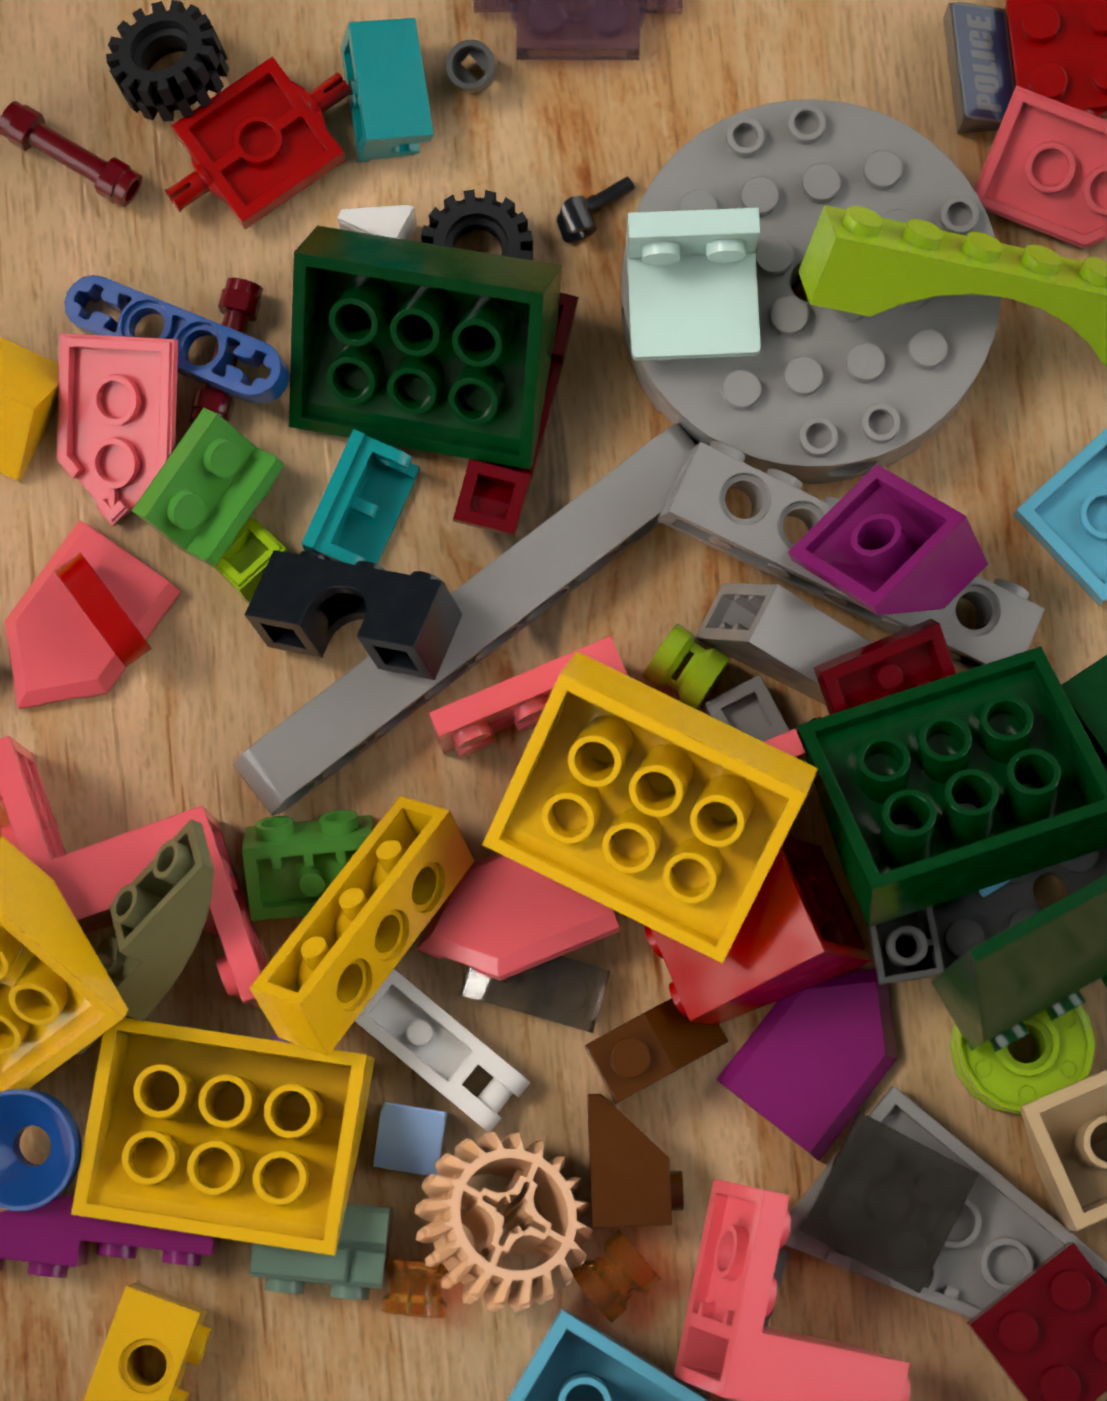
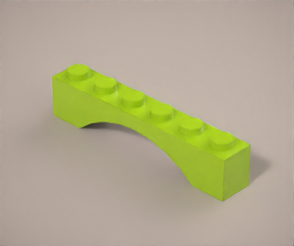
[798,205,1107,366]

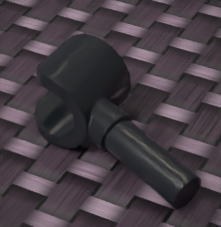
[556,176,634,243]

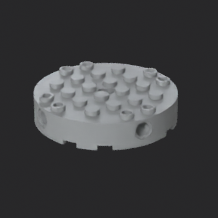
[620,99,1001,484]

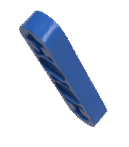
[64,275,290,405]

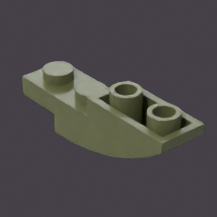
[78,819,214,1055]

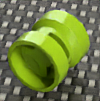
[643,623,731,710]

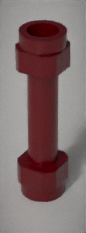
[0,101,142,207]
[189,278,263,424]

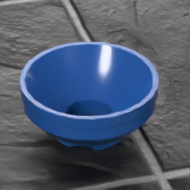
[0,1088,82,1211]

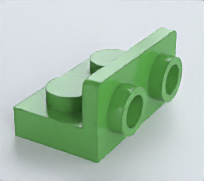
[132,408,284,566]
[242,810,374,921]

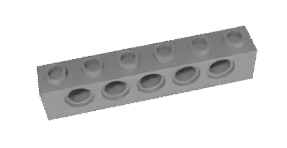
[657,441,1045,670]

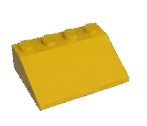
[482,651,818,964]
[0,836,129,1092]
[71,1018,375,1256]

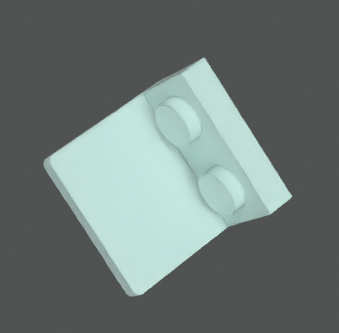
[626,208,761,361]

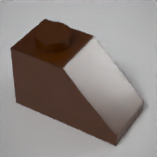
[584,998,729,1105]
[587,1093,684,1228]

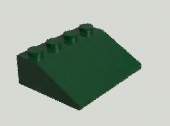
[289,225,562,470]
[797,646,1107,927]
[932,874,1107,1052]

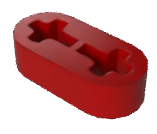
[55,552,152,667]

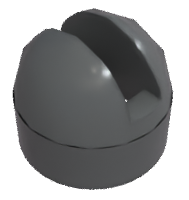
[446,40,498,93]

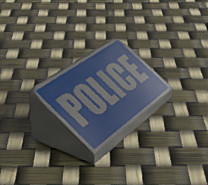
[943,2,1015,134]

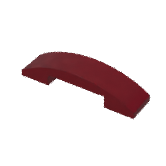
[453,292,579,537]

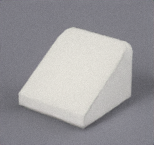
[337,205,417,240]

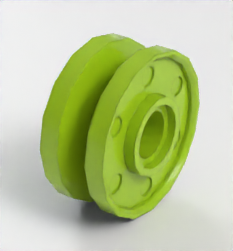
[949,1005,1095,1115]

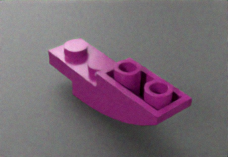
[0,1195,221,1278]

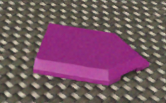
[716,969,898,1161]

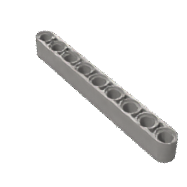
[233,423,696,816]

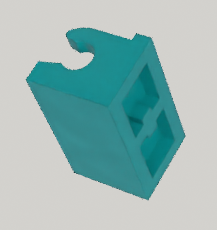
[340,18,434,162]
[301,429,420,565]

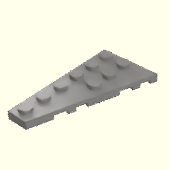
[785,1086,1107,1319]

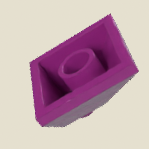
[787,464,988,615]

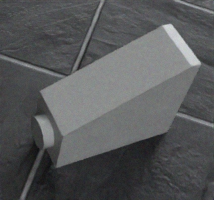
[695,583,871,705]

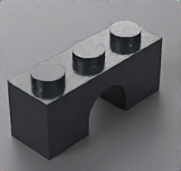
[244,550,463,680]

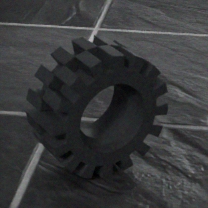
[106,0,229,122]
[421,189,533,261]

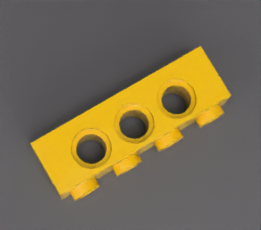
[249,796,475,1056]
[83,1283,212,1401]

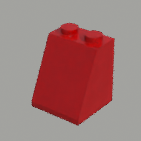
[645,837,871,1025]

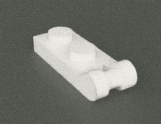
[355,969,531,1132]

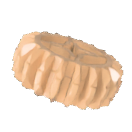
[415,1131,593,1312]

